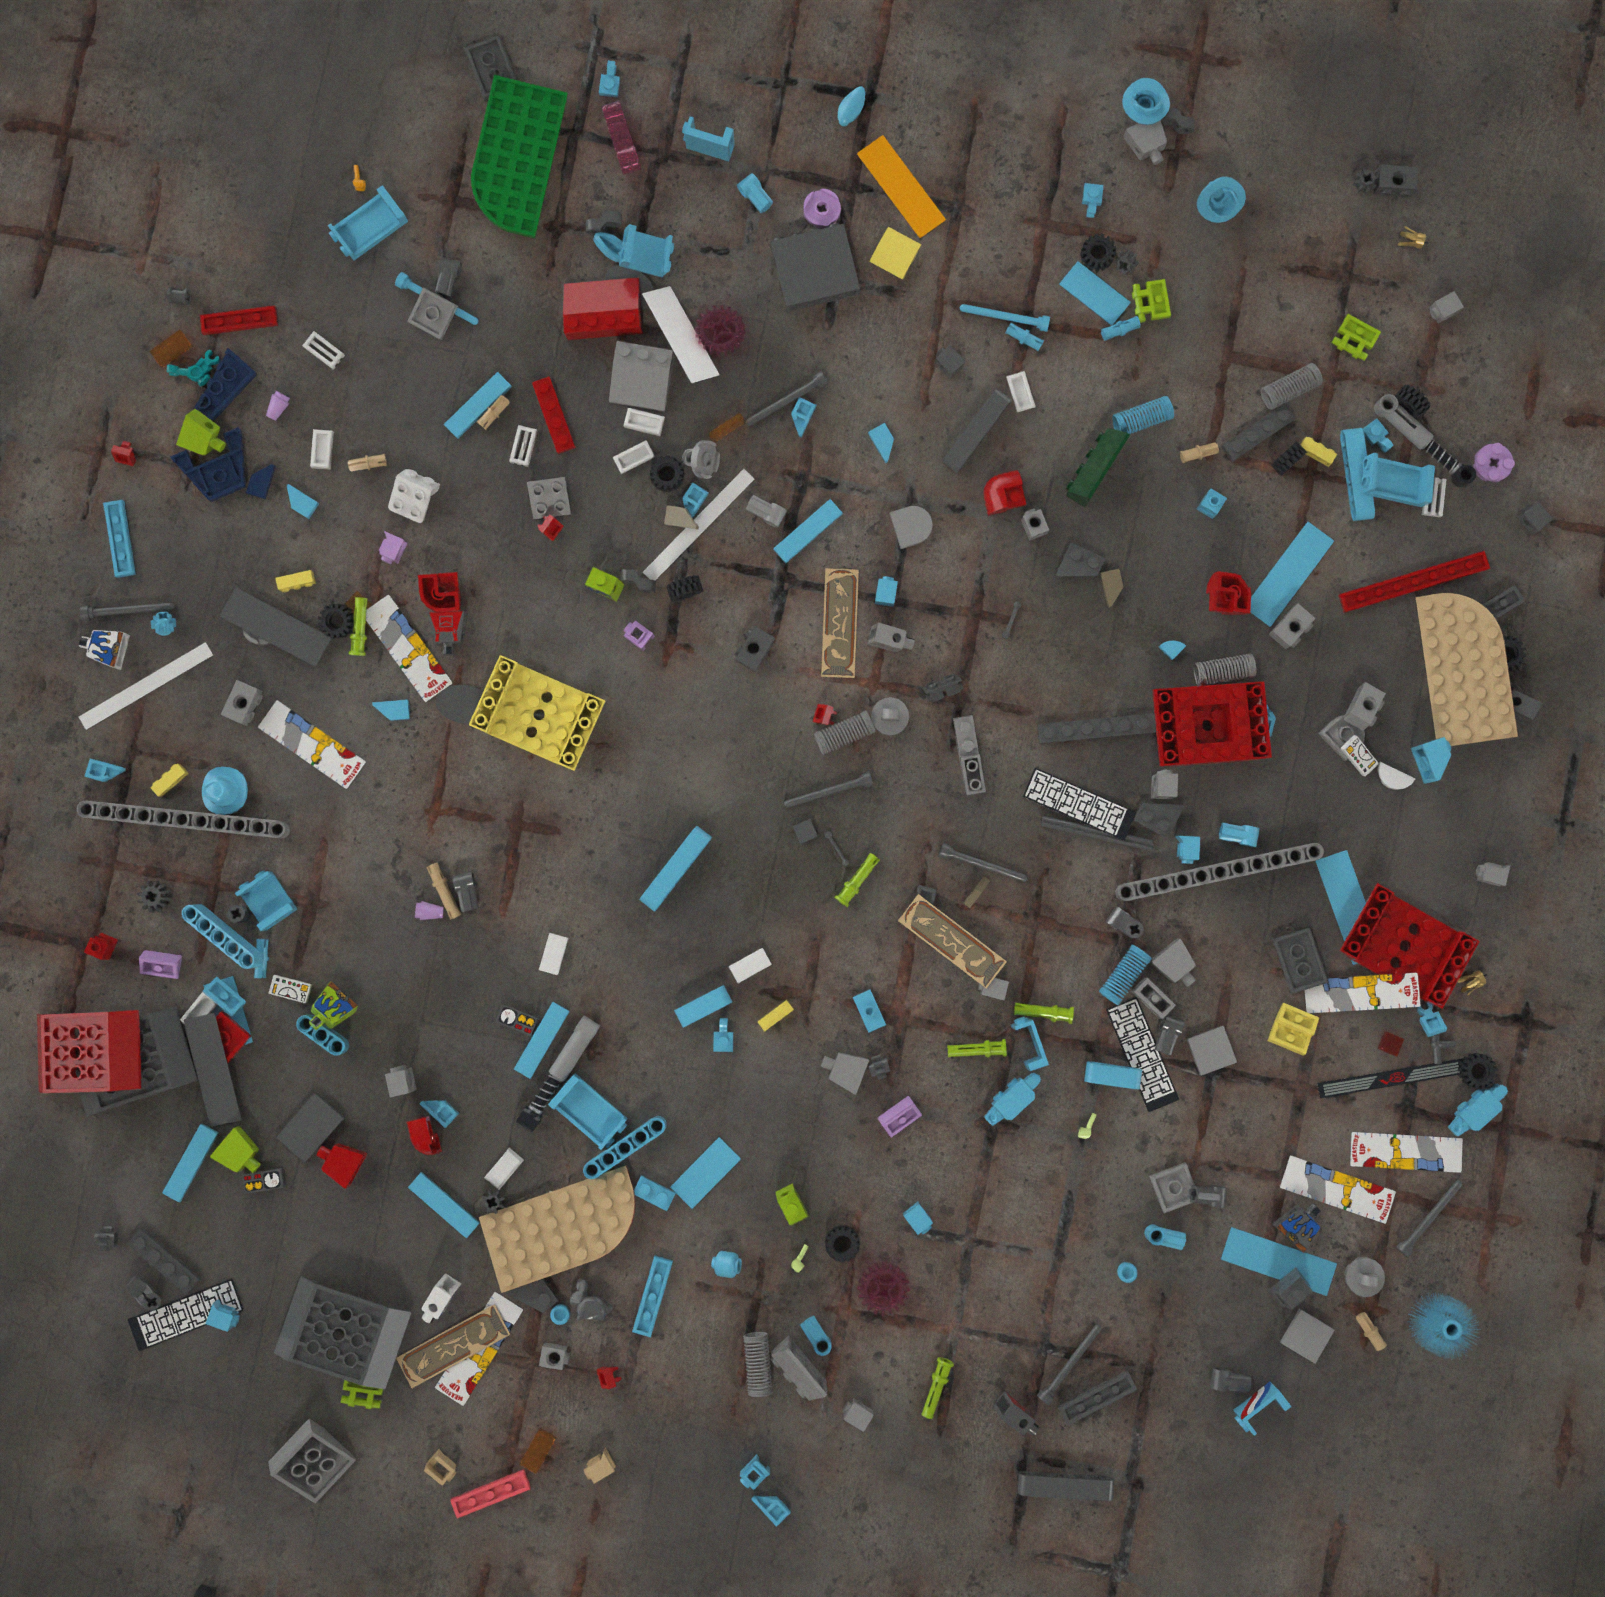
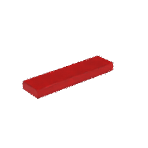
[200,305,278,335]

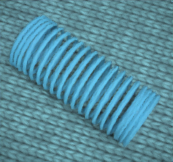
[1112,396,1174,434]
[1099,945,1152,1005]

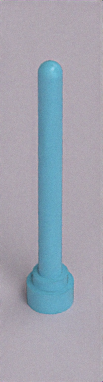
[395,272,478,325]
[960,304,1050,332]

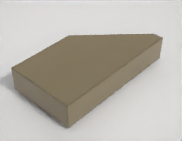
[664,505,699,529]
[1100,569,1124,608]
[963,877,990,908]

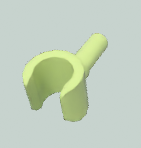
[1078,1113,1097,1139]
[791,1244,809,1273]

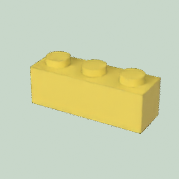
[1300,437,1337,467]
[276,570,316,592]
[151,764,189,797]
[758,1000,794,1031]

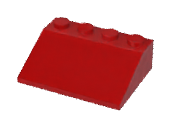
[563,277,643,340]

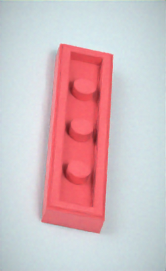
[450,1469,531,1518]

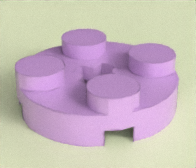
[803,189,841,228]
[1473,443,1515,482]

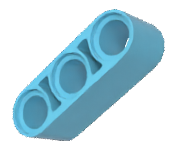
[674,985,732,1027]
[296,1014,349,1055]
[1084,1061,1142,1089]

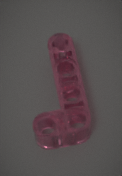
[601,100,641,175]

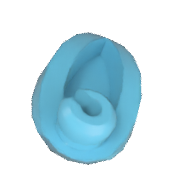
[837,86,865,126]
[593,232,622,262]

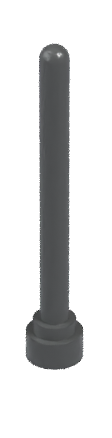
[746,371,828,426]
[80,603,175,621]
[784,771,873,808]
[938,843,1028,882]
[1395,1180,1462,1258]
[1037,1324,1101,1405]

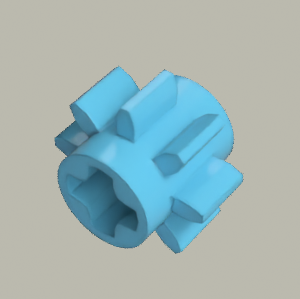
[151,612,176,636]

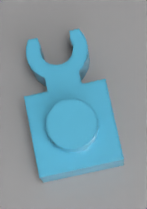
[1417,1002,1447,1037]

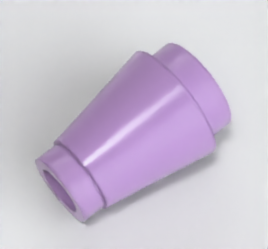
[266,391,290,421]
[415,901,444,920]

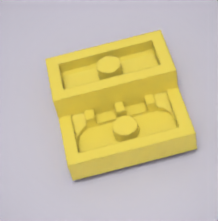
[869,227,922,279]
[1268,1003,1319,1056]

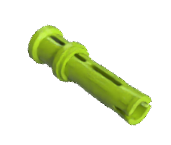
[348,597,368,656]
[834,853,880,908]
[1014,1002,1074,1024]
[947,1039,1007,1058]
[921,1357,954,1419]

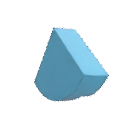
[1159,641,1186,660]

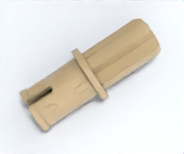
[477,395,509,430]
[1180,442,1219,463]
[348,454,387,471]
[1356,1312,1387,1351]

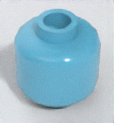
[711,1251,742,1278]

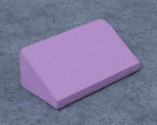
[139,950,182,979]
[878,1096,922,1137]

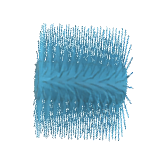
[1408,1292,1481,1359]

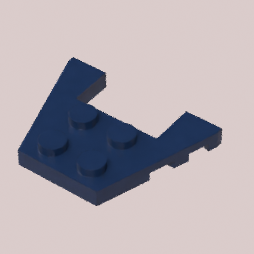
[170,427,246,502]

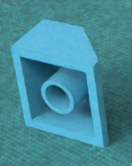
[1411,737,1451,784]

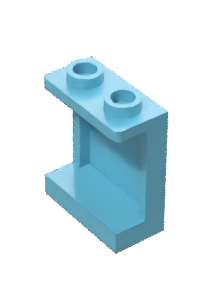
[682,116,735,161]

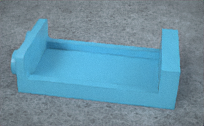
[328,185,408,261]
[1361,453,1435,507]
[548,1073,628,1150]

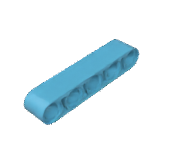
[1340,428,1375,521]
[639,826,712,912]
[182,904,264,969]
[583,1116,667,1179]

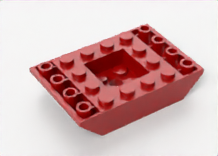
[1152,682,1272,767]

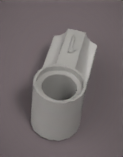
[746,495,787,528]

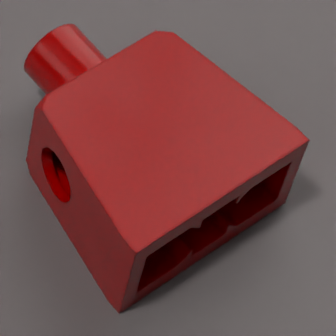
[316,1143,368,1189]

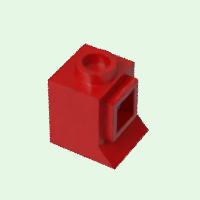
[84,933,118,960]

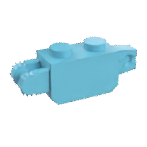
[984,1073,1041,1126]
[1448,1084,1508,1136]

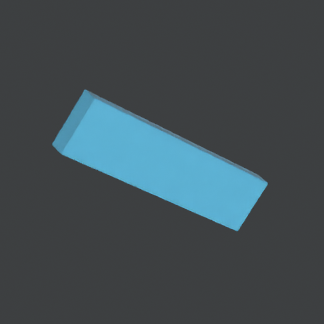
[444,372,512,439]
[773,499,843,563]
[103,500,136,578]
[514,1002,570,1079]
[162,1124,219,1202]
[408,1172,480,1238]
[632,1255,673,1338]

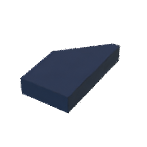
[246,464,276,500]

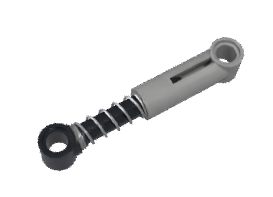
[1374,394,1476,488]
[516,1015,600,1132]

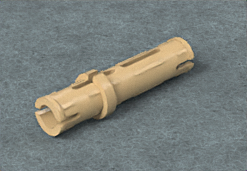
[426,862,462,920]

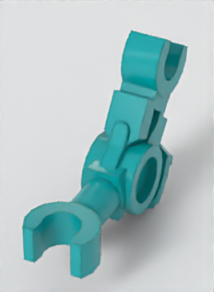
[166,349,221,386]

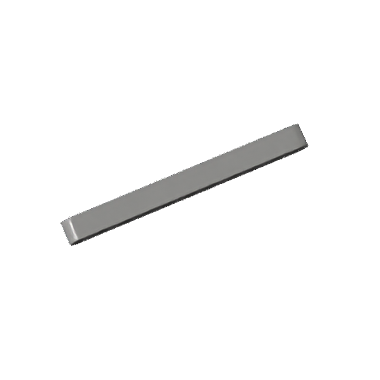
[77,801,290,839]
[1115,843,1324,901]

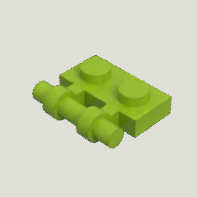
[1132,279,1171,323]
[1331,314,1381,361]
[341,1380,383,1409]

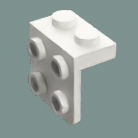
[388,469,440,523]

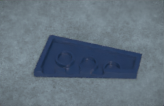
[193,348,257,422]

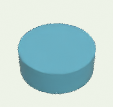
[1117,1262,1138,1283]
[550,1304,571,1325]

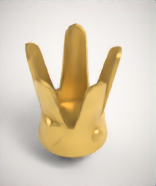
[1398,226,1428,249]
[1458,970,1487,995]

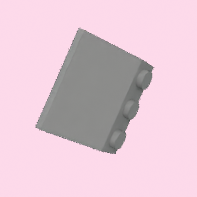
[609,341,674,412]
[770,1336,827,1401]
[268,1418,356,1503]

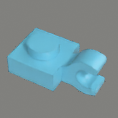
[599,60,620,98]
[1082,183,1103,218]
[1363,419,1394,453]
[713,1018,733,1052]

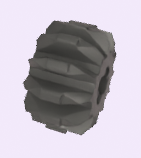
[137,880,172,913]

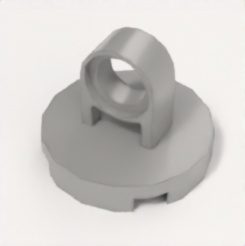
[682,440,720,479]
[871,697,909,736]
[1344,1257,1385,1297]

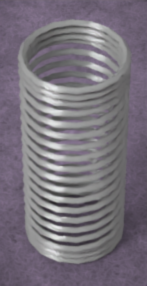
[1261,363,1323,410]
[1194,653,1257,686]
[814,710,876,755]
[743,1332,773,1397]

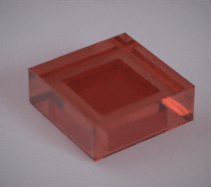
[1378,1031,1404,1057]

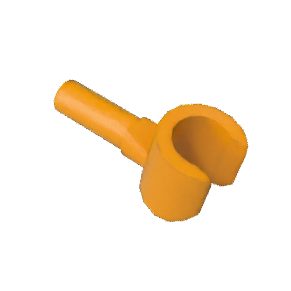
[353,165,366,191]

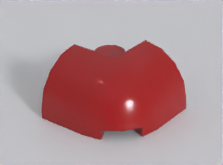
[983,470,1026,516]
[1206,571,1251,615]
[418,572,461,612]
[406,1116,442,1155]

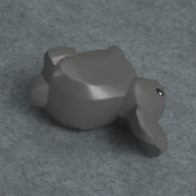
[570,1278,613,1321]

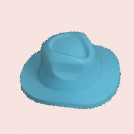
[1122,78,1170,125]
[1197,177,1246,223]
[202,767,248,815]

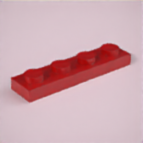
[532,376,575,454]

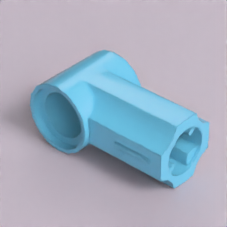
[737,173,773,213]
[1219,823,1260,847]
[1144,1224,1186,1250]
[800,1315,832,1356]

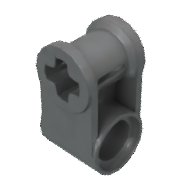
[1105,906,1144,938]

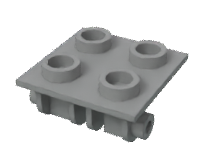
[527,477,571,519]

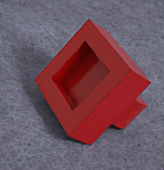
[111,441,136,466]
[537,514,564,541]
[812,704,837,725]
[596,1366,621,1389]

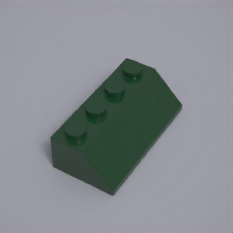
[1065,428,1130,507]

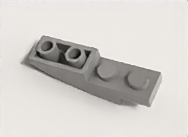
[953,715,986,795]

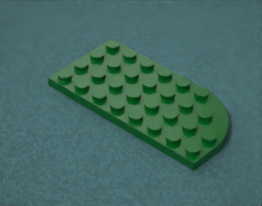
[471,75,568,239]

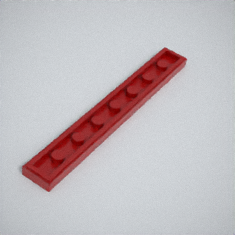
[1338,551,1490,613]

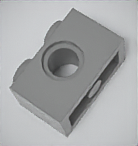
[1269,603,1315,649]
[221,680,263,726]
[1343,682,1386,730]
[1151,770,1178,799]
[1131,978,1176,1019]
[385,1065,417,1097]

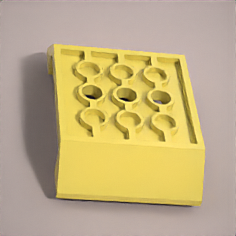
[469,655,606,771]

